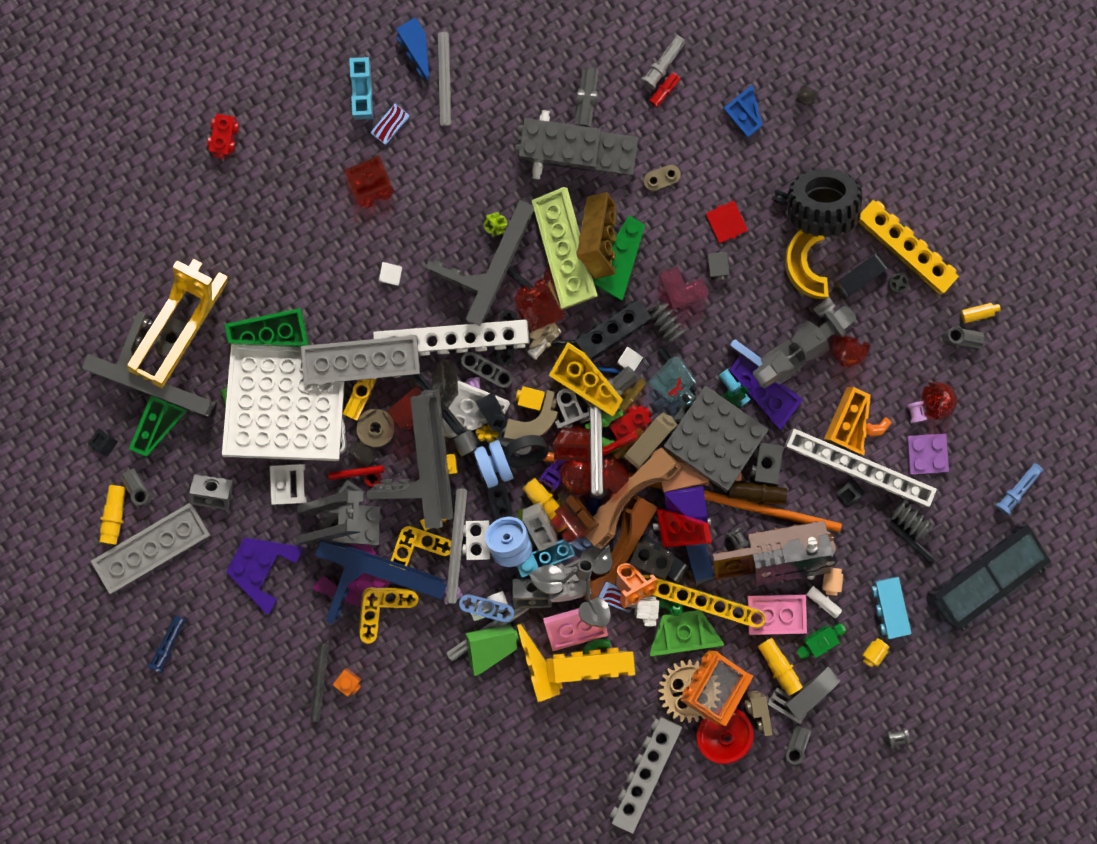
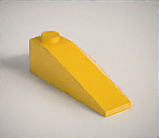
[517,624,563,702]

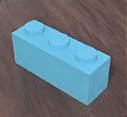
[871,577,911,639]

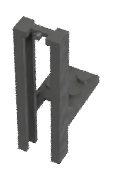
[425,200,534,326]
[82,311,217,417]
[367,390,454,528]
[296,490,380,546]

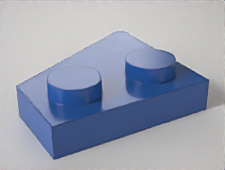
[723,85,763,138]

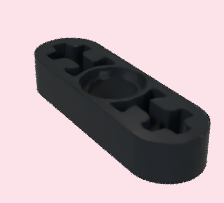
[497,310,518,366]

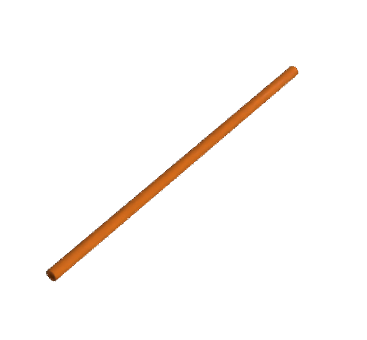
[543,452,842,533]

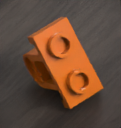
[616,563,657,608]

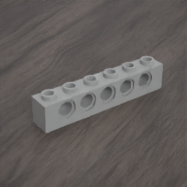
[610,716,682,834]

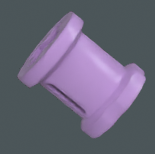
[906,401,927,423]

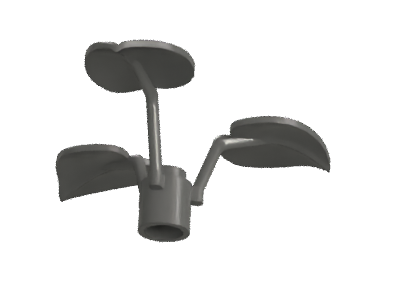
[530,544,612,628]

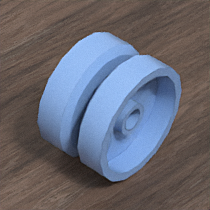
[474,440,514,488]
[485,517,532,567]

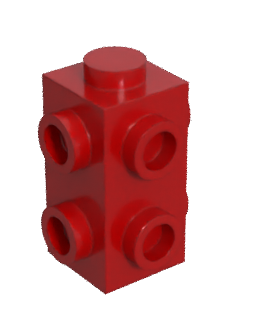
[207,113,240,159]
[609,404,652,440]

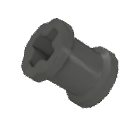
[725,527,748,550]
[887,728,910,749]

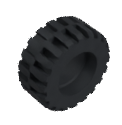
[787,168,862,237]

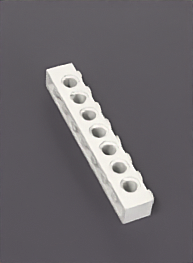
[373,320,530,356]
[784,429,937,507]

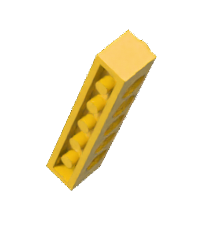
[858,200,959,295]

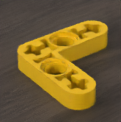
[391,526,452,566]
[359,587,419,644]

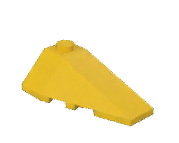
[549,343,623,416]

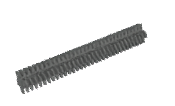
[310,644,330,722]

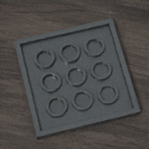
[663,386,769,492]

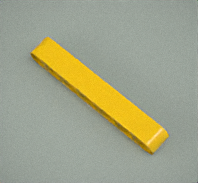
[642,574,766,628]

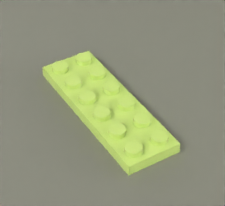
[532,187,597,309]

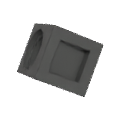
[706,252,730,281]

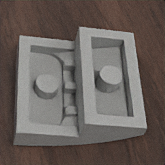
[549,559,592,602]

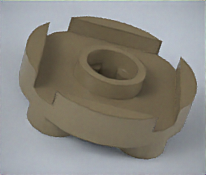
[357,409,395,447]

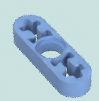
[459,594,515,622]

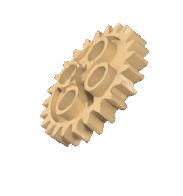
[658,660,721,723]

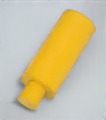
[961,303,1001,324]

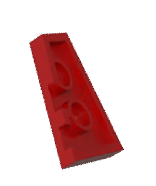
[656,508,712,547]

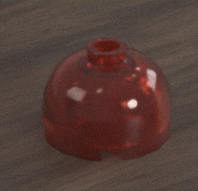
[831,335,871,368]
[922,382,958,420]
[559,455,591,495]

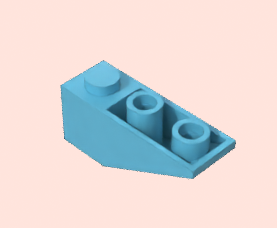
[517,538,575,577]

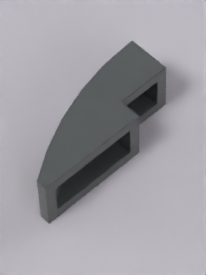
[784,666,840,720]

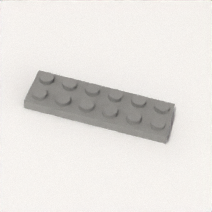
[301,335,420,385]
[91,503,211,594]

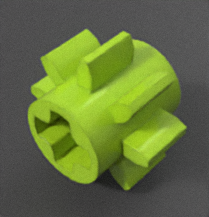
[484,212,507,237]

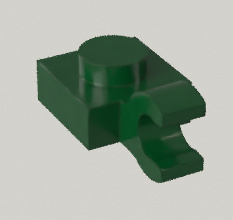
[721,386,749,408]

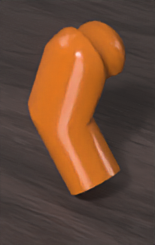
[866,417,892,436]

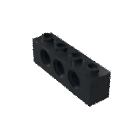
[575,300,652,361]

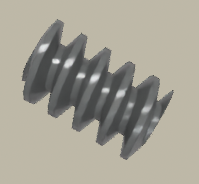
[647,302,685,344]
[891,499,934,541]

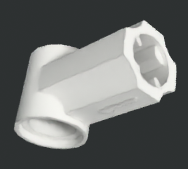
[469,591,509,621]

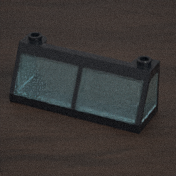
[927,524,1051,631]

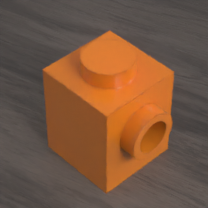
[333,668,362,697]

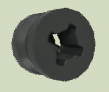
[887,273,909,294]

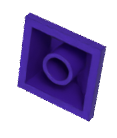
[665,486,708,523]

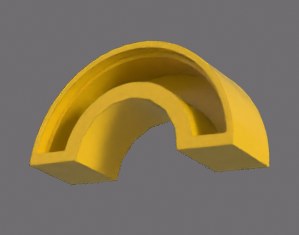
[785,229,829,299]

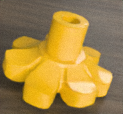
[476,424,499,443]

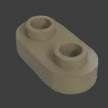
[644,165,681,192]

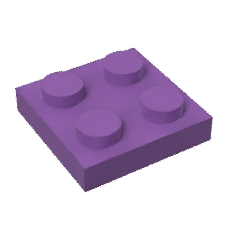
[907,434,949,474]

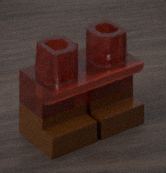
[550,495,599,543]

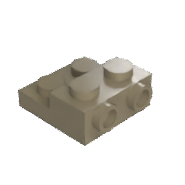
[745,690,773,736]

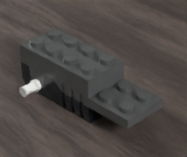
[515,110,638,179]

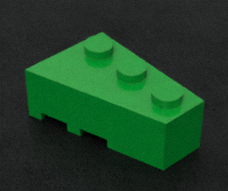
[129,395,187,456]

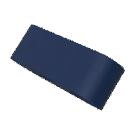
[685,544,715,586]

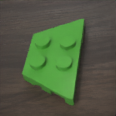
[650,610,724,656]

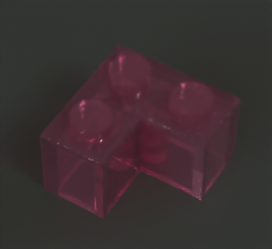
[659,266,710,311]

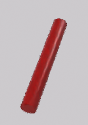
[587,432,638,462]
[328,465,385,480]

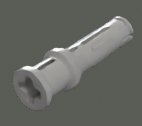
[641,35,686,90]

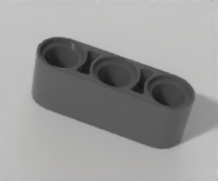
[461,352,513,389]

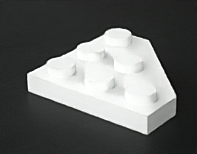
[442,381,510,438]

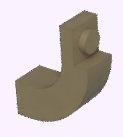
[502,390,558,443]

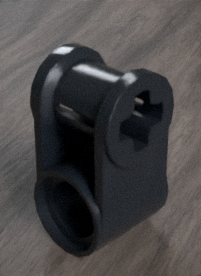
[476,392,507,431]

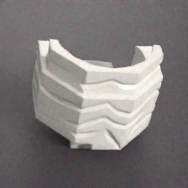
[632,596,659,626]

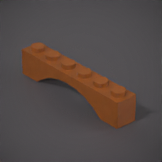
[581,495,657,601]

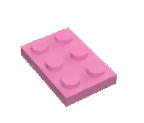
[747,594,807,635]
[543,608,608,651]

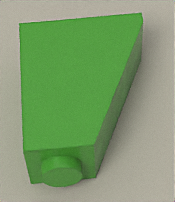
[466,624,519,676]

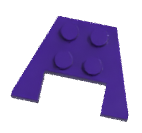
[226,537,304,615]

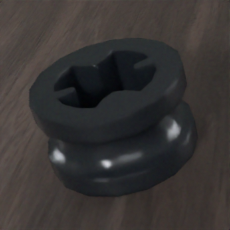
[771,190,788,206]

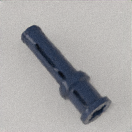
[147,615,186,673]

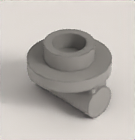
[814,297,835,318]

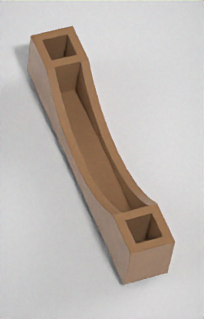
[580,448,682,549]

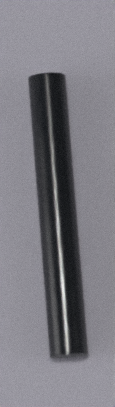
[888,520,936,563]

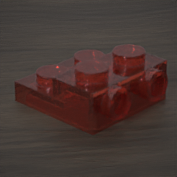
[344,156,395,208]
[514,279,566,332]

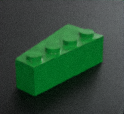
[592,215,645,303]
[225,308,310,347]

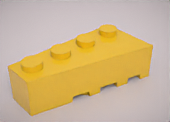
[547,647,635,683]

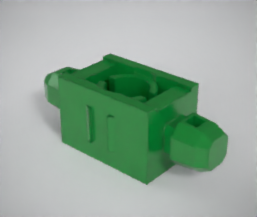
[796,623,846,659]

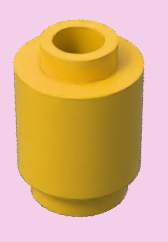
[862,638,890,668]

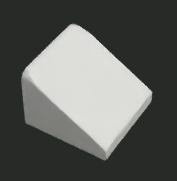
[379,262,402,286]
[617,347,643,371]

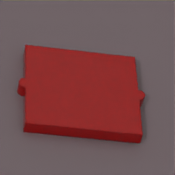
[705,201,748,244]

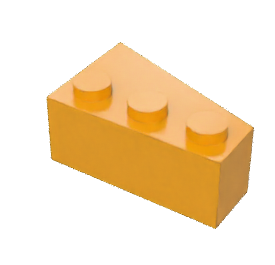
[824,387,871,456]

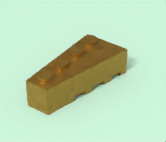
[576,192,616,279]

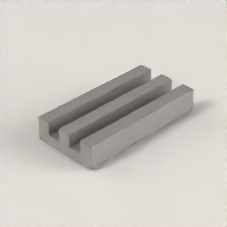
[767,687,806,724]

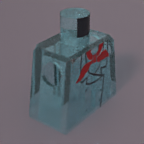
[648,356,695,404]

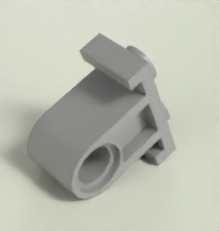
[555,389,590,431]

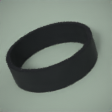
[504,435,548,468]

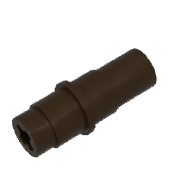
[727,482,787,505]

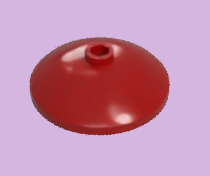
[697,708,754,764]

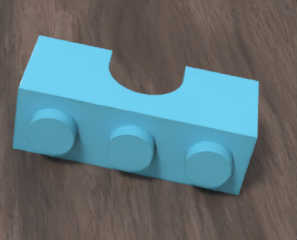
[349,57,373,120]

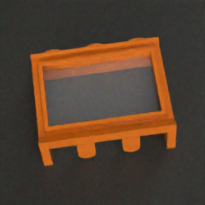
[681,651,753,726]

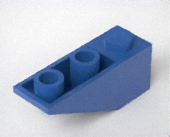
[396,17,430,81]

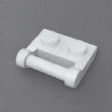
[270,464,307,504]

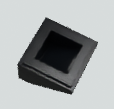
[88,428,118,457]
[836,478,865,507]

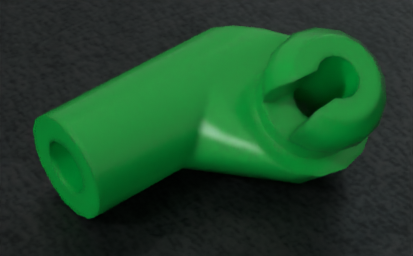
[659,598,683,616]
[583,638,610,654]

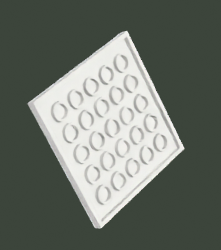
[222,344,345,461]

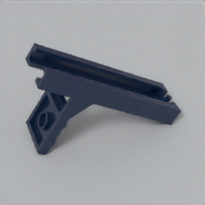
[315,540,447,624]

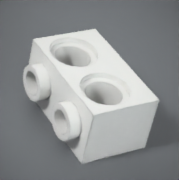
[463,521,490,560]

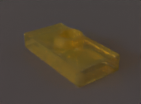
[618,378,646,412]

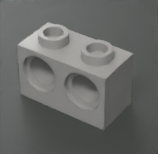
[523,503,557,551]

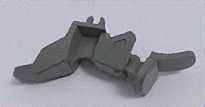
[753,306,856,388]

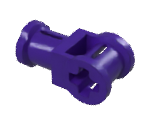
[538,453,573,493]

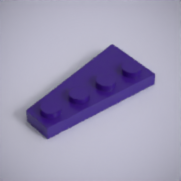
[729,354,803,430]

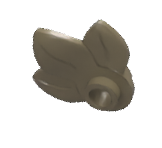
[529,321,560,349]

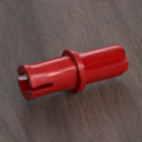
[649,73,681,108]

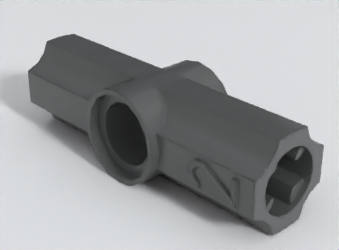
[575,68,599,127]

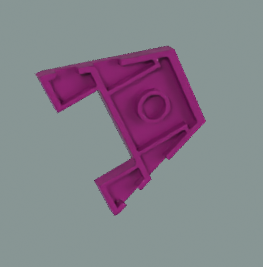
[313,544,392,608]

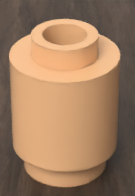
[822,568,843,596]

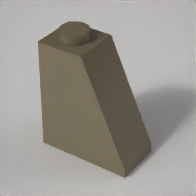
[624,412,678,469]

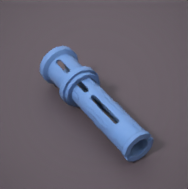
[996,463,1044,516]

